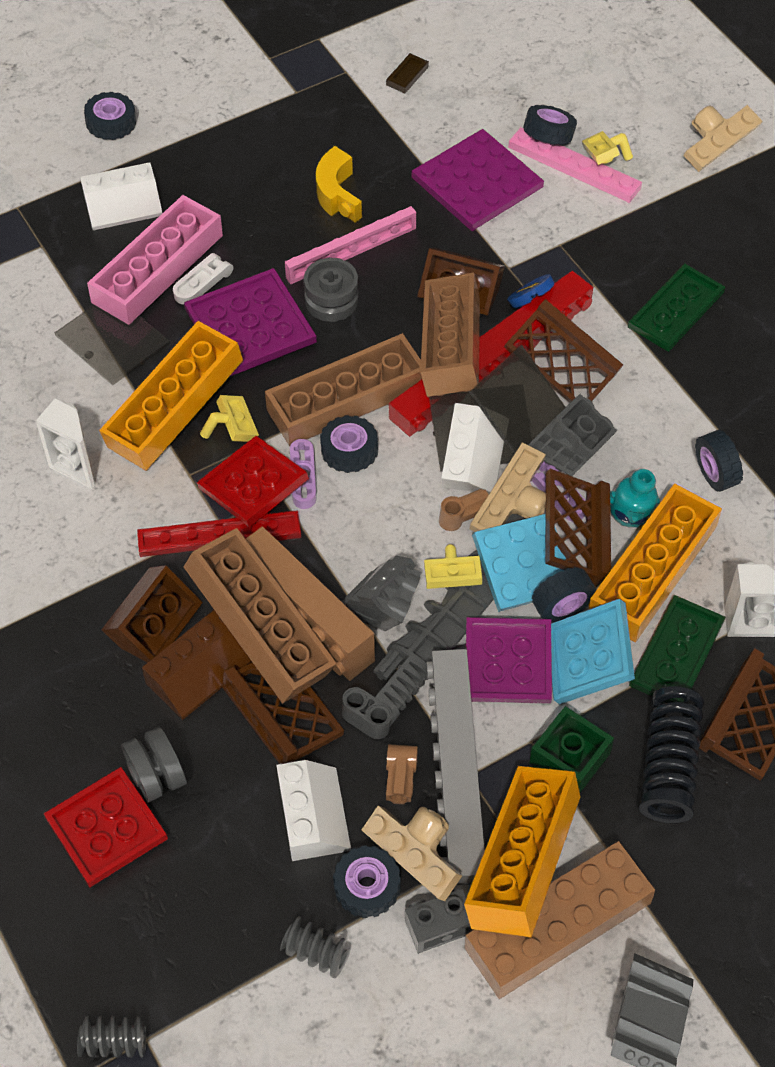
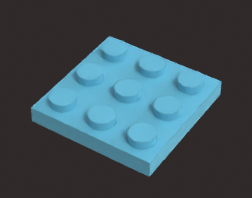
[472,514,566,612]
[551,599,635,704]

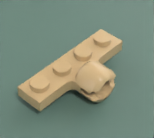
[683,105,763,172]
[470,442,546,532]
[362,806,462,901]

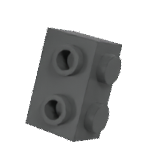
[405,888,475,954]

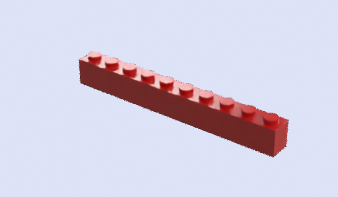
[389,270,594,437]

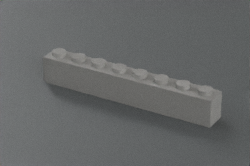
[426,649,485,885]

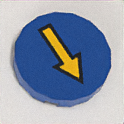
[507,274,555,308]

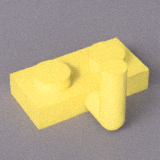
[582,131,633,165]
[200,395,259,442]
[424,544,482,589]

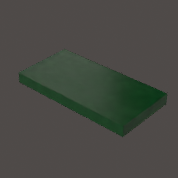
[628,263,725,352]
[629,595,726,703]

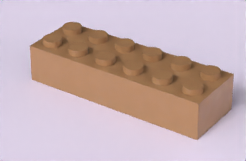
[420,272,480,397]
[265,333,422,447]
[245,526,375,681]
[184,528,337,703]
[464,841,655,999]

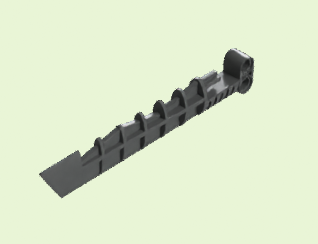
[342,513,544,739]

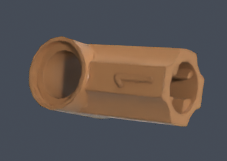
[439,489,489,531]
[386,744,418,804]

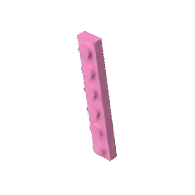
[508,127,642,203]
[285,206,416,284]

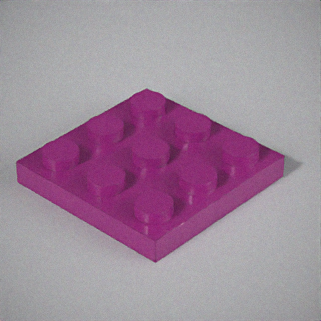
[466,617,552,704]

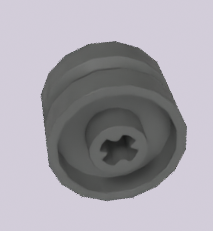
[303,258,359,322]
[121,726,187,803]

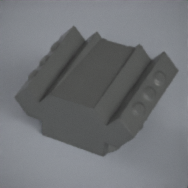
[528,394,618,476]
[341,556,422,631]
[611,953,694,1067]

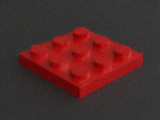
[197,436,309,527]
[44,767,168,888]

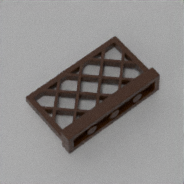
[504,299,623,403]
[545,468,611,587]
[699,648,775,780]
[222,662,344,764]

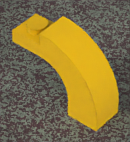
[316,146,362,223]

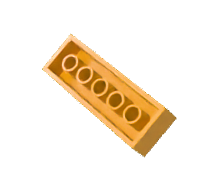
[99,321,243,471]
[588,483,722,643]
[464,766,580,937]

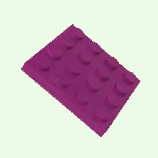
[411,129,544,231]
[184,268,317,377]

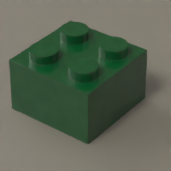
[529,706,614,793]

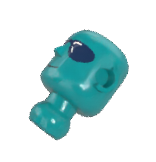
[610,469,660,528]

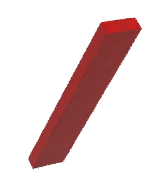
[137,510,301,557]

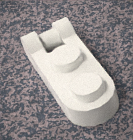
[173,253,233,304]

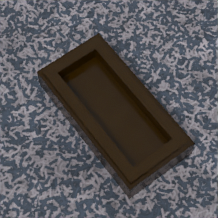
[386,53,429,94]

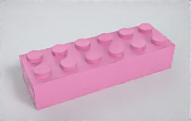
[87,195,223,325]

